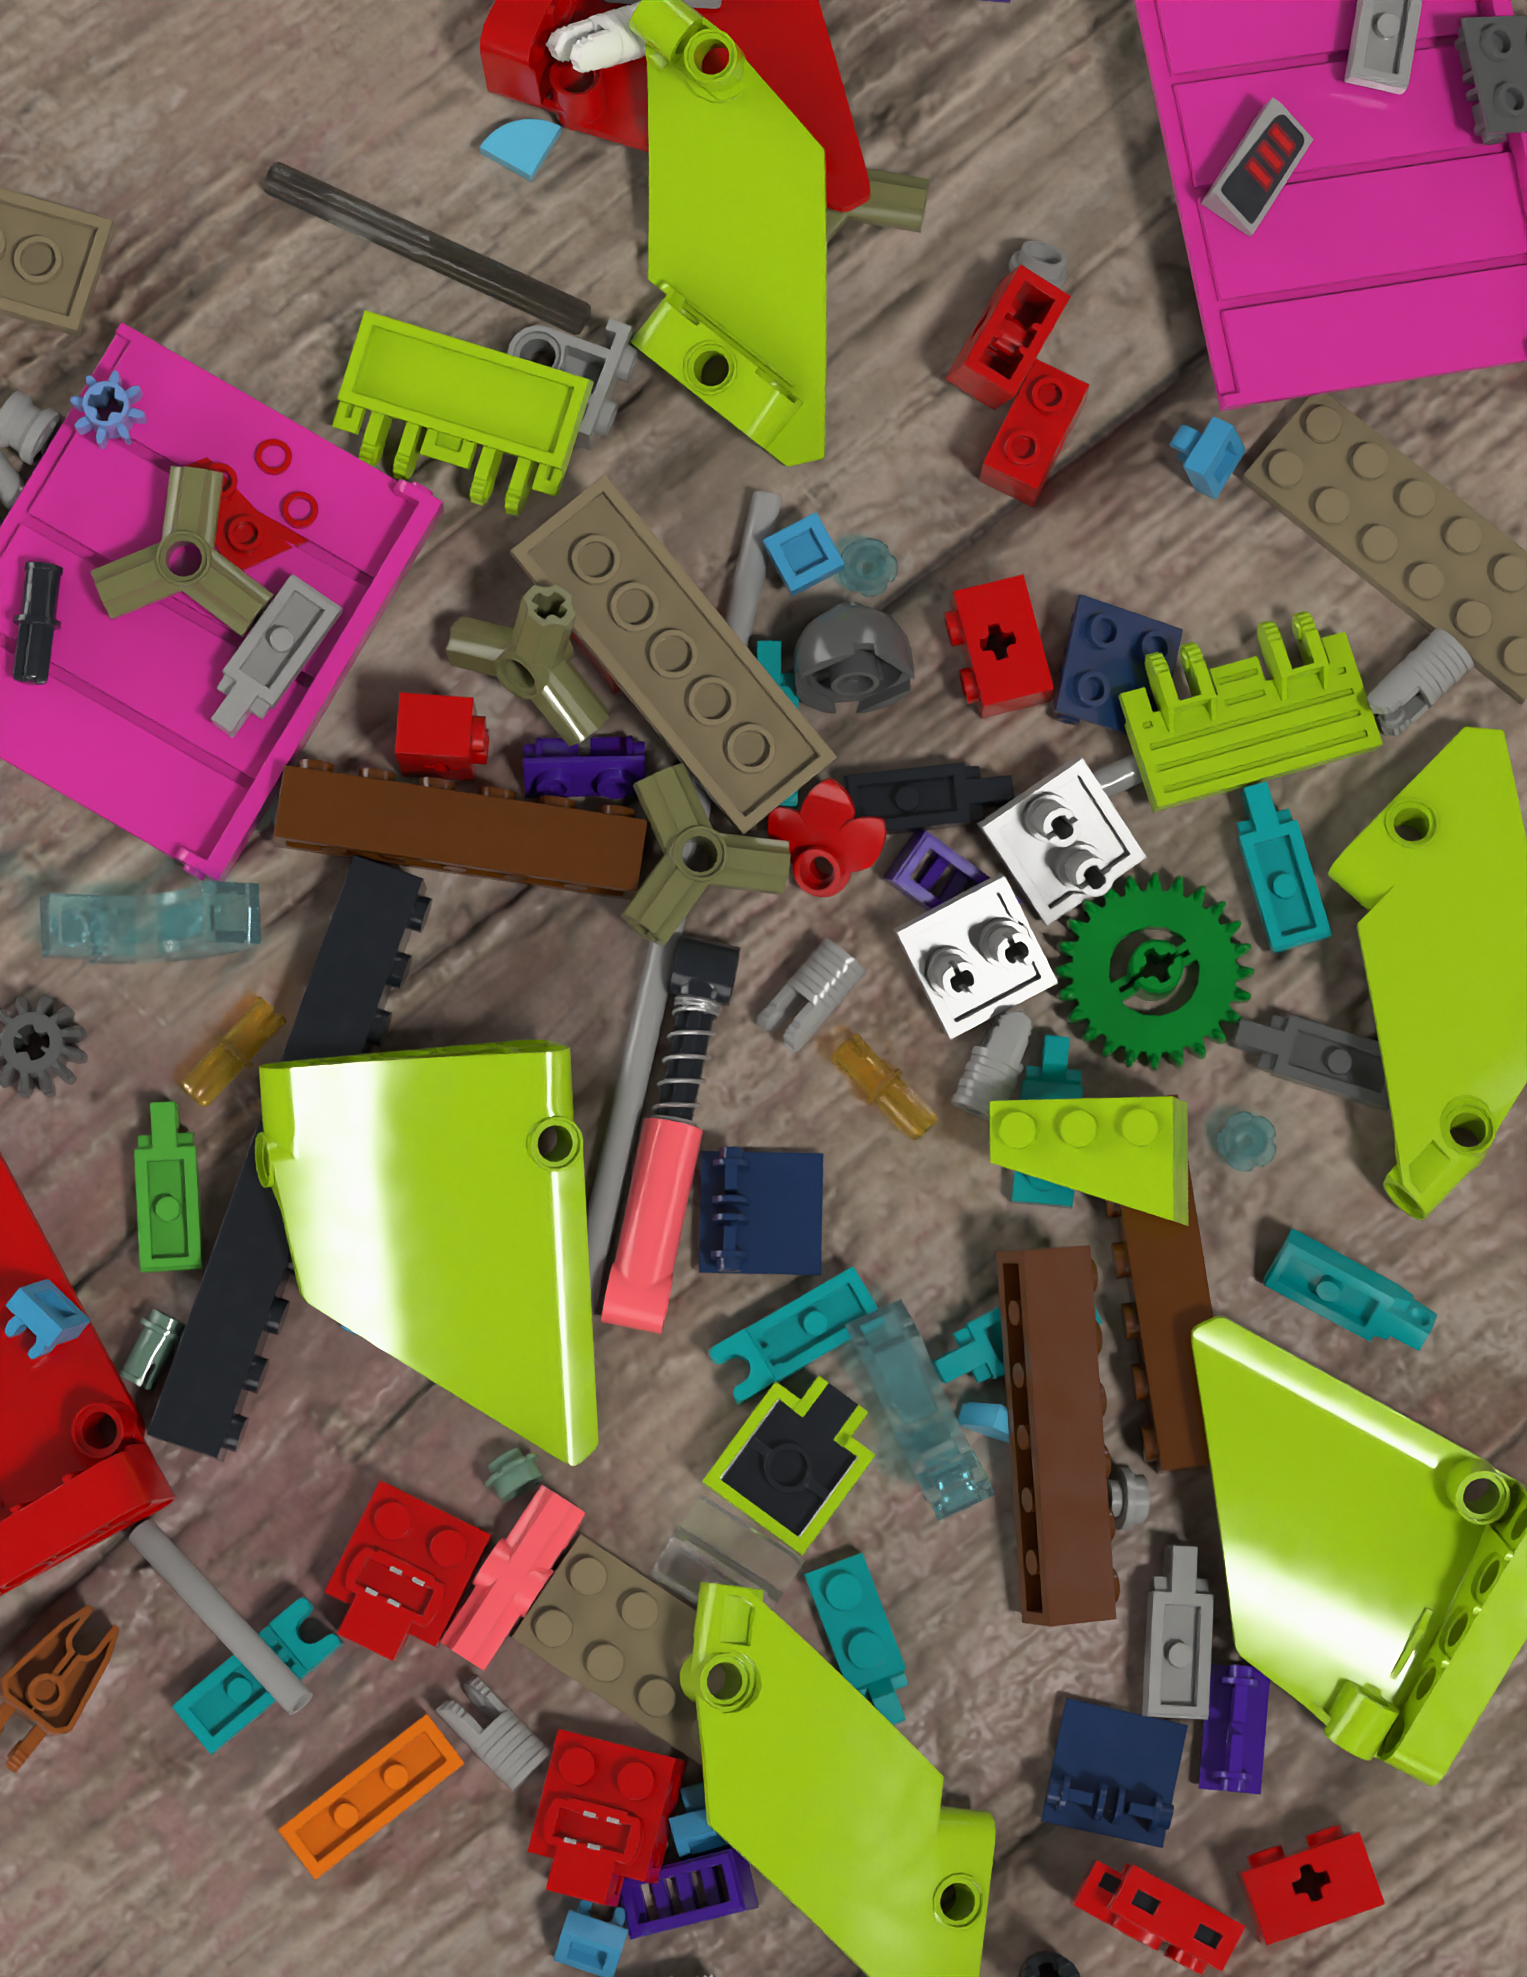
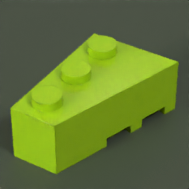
[990,1096,1189,1226]

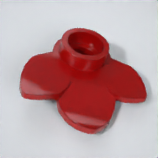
[768,778,887,897]

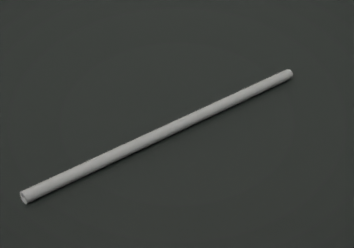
[587,491,782,1315]

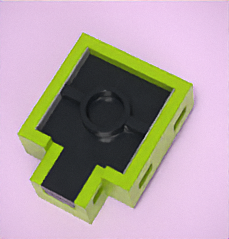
[702,1376,876,1557]

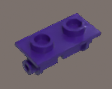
[523,735,645,799]
[1198,1664,1270,1795]

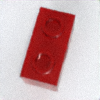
[945,264,1071,411]
[979,359,1090,507]
[943,574,1054,719]
[395,692,489,781]
[1236,1824,1385,1946]

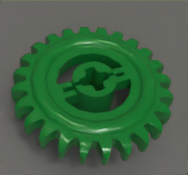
[1053,872,1255,1072]

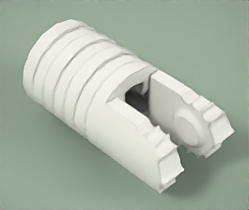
[545,1,646,73]

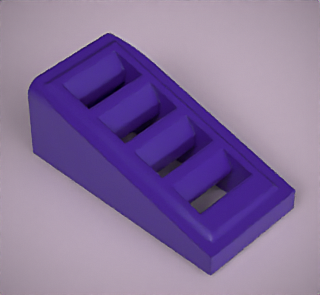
[883,830,1022,911]
[620,1848,758,1940]

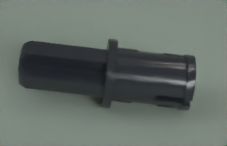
[12,562,64,685]

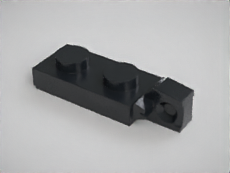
[844,762,1015,835]

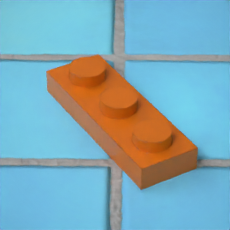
[278,1714,466,1880]

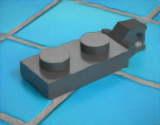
[1230,1015,1390,1111]

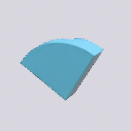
[480,119,562,182]
[956,1402,1010,1443]

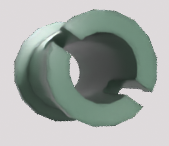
[118,1308,186,1391]

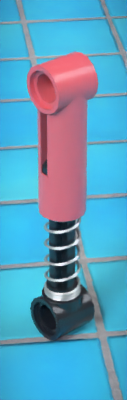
[601,935,741,1334]

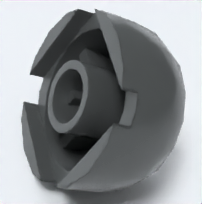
[793,602,915,714]

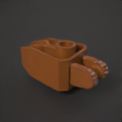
[0,1605,119,1773]

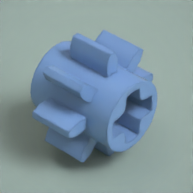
[70,371,148,450]

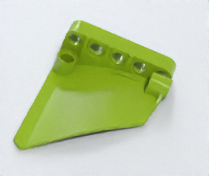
[255,1039,599,1466]
[1191,1316,1527,1787]

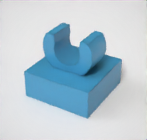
[1169,416,1246,500]
[763,512,845,597]
[5,1279,91,1359]
[668,1782,733,1861]
[553,1899,629,1977]

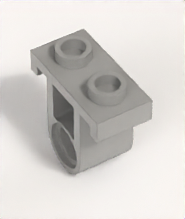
[508,318,639,451]

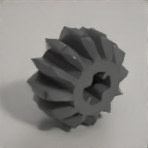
[0,995,88,1099]

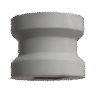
[0,390,62,466]

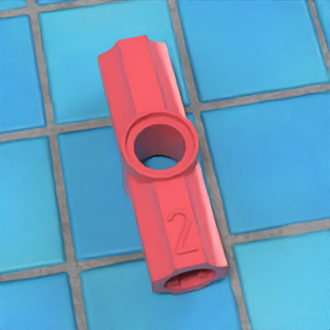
[440,1485,586,1671]

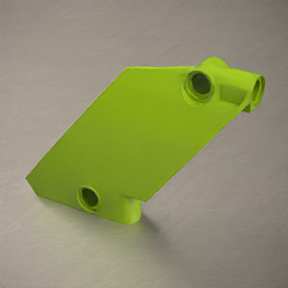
[628,0,827,468]
[1328,727,1527,1221]
[680,1582,996,1977]

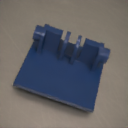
[1052,595,1183,735]
[699,1147,823,1276]
[1040,1698,1188,1848]

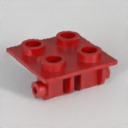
[186,439,318,571]

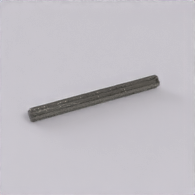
[263,162,591,335]

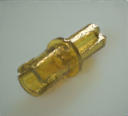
[181,996,287,1107]
[830,1032,938,1141]

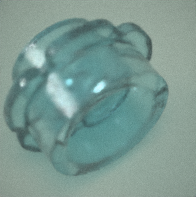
[839,538,898,597]
[1216,1112,1277,1172]

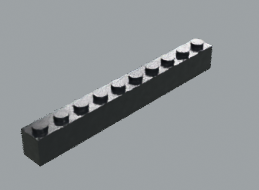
[147,855,433,1462]

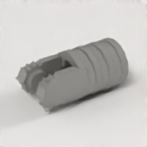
[1366,628,1474,736]
[756,938,867,1053]
[951,1010,1033,1121]
[436,1674,552,1792]

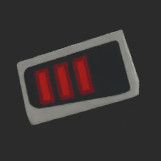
[1201,97,1314,237]

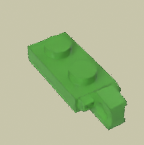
[134,1101,204,1274]

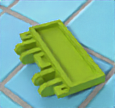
[332,310,594,517]
[1118,611,1383,813]

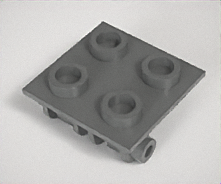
[1454,15,1527,145]

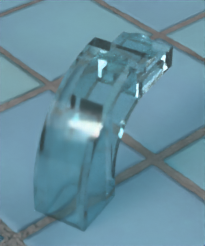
[40,881,261,964]
[845,1299,995,1521]

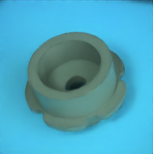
[485,1448,543,1503]

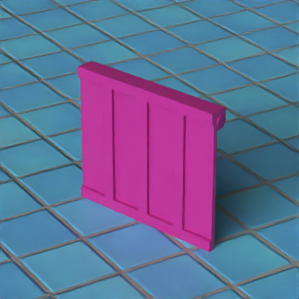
[1134,0,1527,411]
[0,322,444,887]

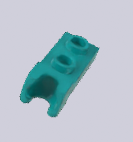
[707,1266,884,1406]
[171,1596,345,1755]

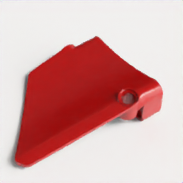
[480,0,871,212]
[0,1152,176,1597]

